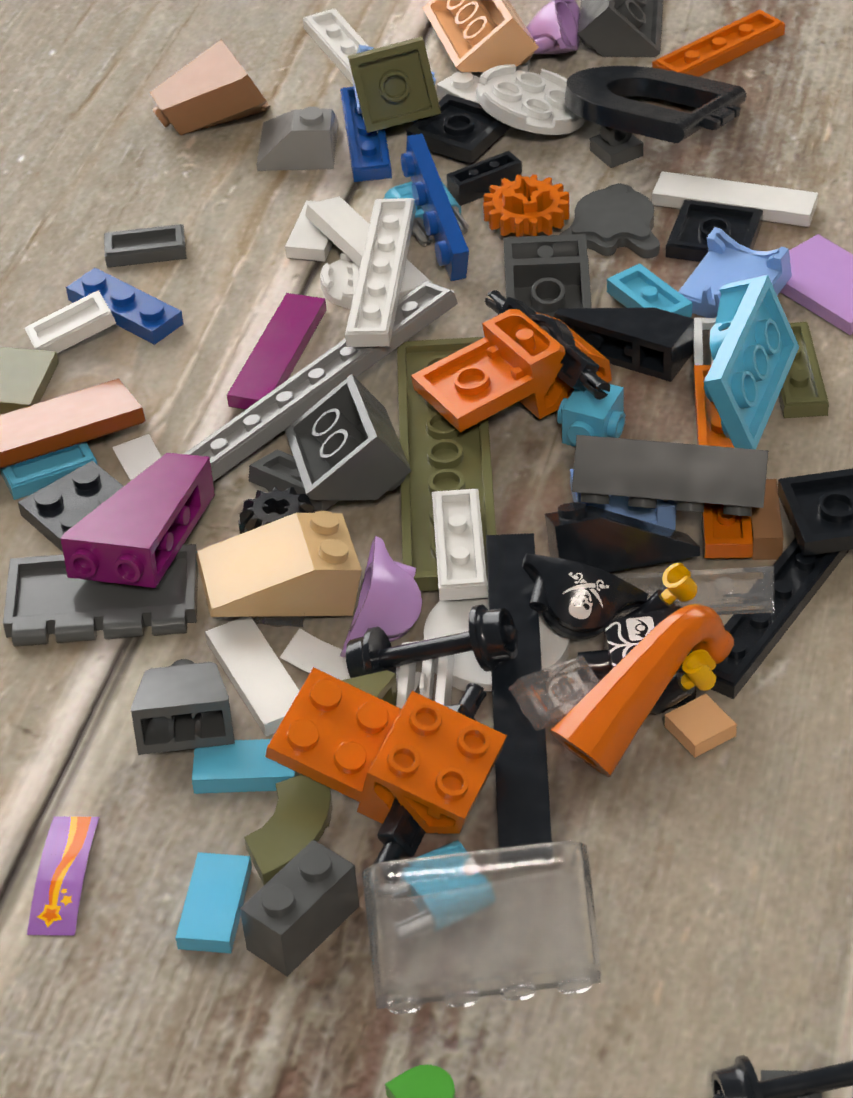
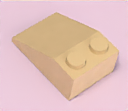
[196,511,362,617]

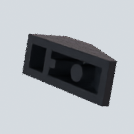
[554,307,694,382]
[545,502,701,572]

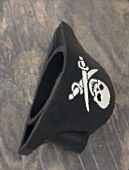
[522,553,649,640]

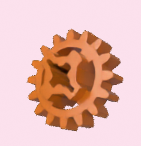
[483,174,570,237]

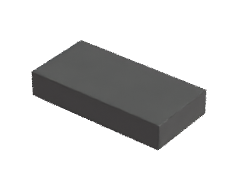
[104,224,187,268]

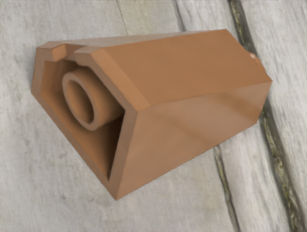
[149,39,270,136]

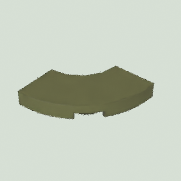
[244,774,332,885]

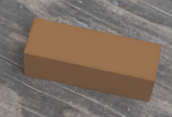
[751,479,784,560]

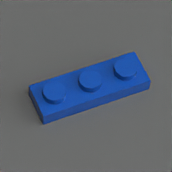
[66,268,184,345]

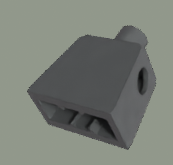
[131,659,235,755]

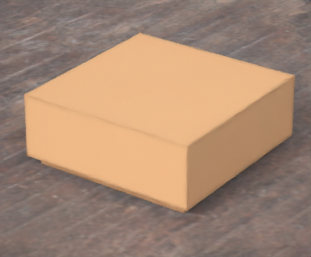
[664,694,737,758]

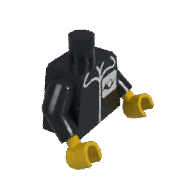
[577,563,716,714]

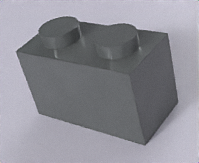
[240,839,359,976]

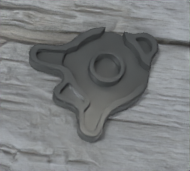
[559,183,660,259]

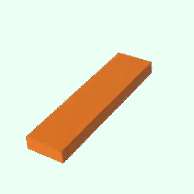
[652,10,785,77]

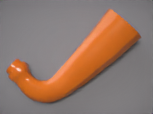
[549,604,734,777]

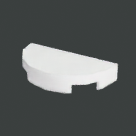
[320,253,360,309]

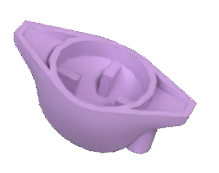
[526,0,579,54]
[340,536,422,657]

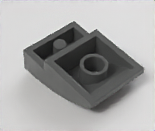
[503,234,592,318]

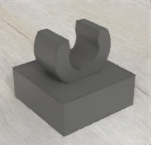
[590,125,643,168]

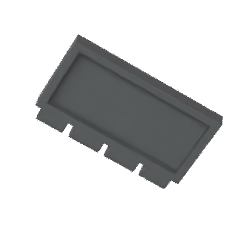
[3,544,198,646]

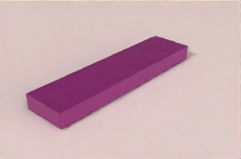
[227,293,327,409]

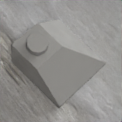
[257,107,338,171]

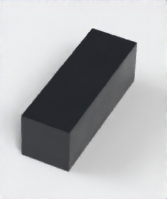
[446,150,522,206]

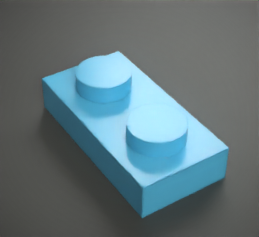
[607,263,693,317]

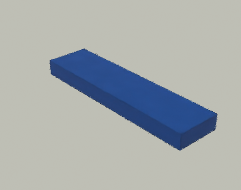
[340,86,392,182]

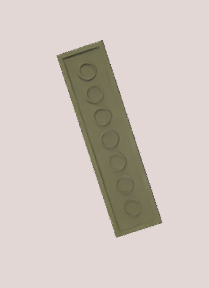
[397,337,496,591]

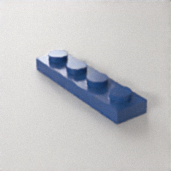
[401,133,469,281]

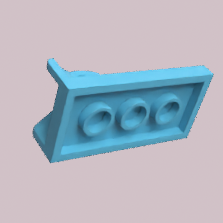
[704,275,799,449]

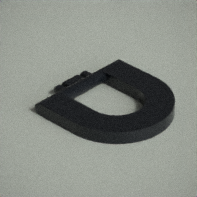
[565,66,746,143]

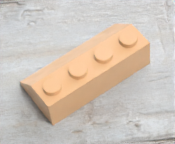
[423,0,539,72]

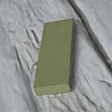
[778,322,829,419]

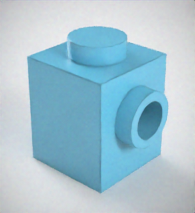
[557,384,625,447]

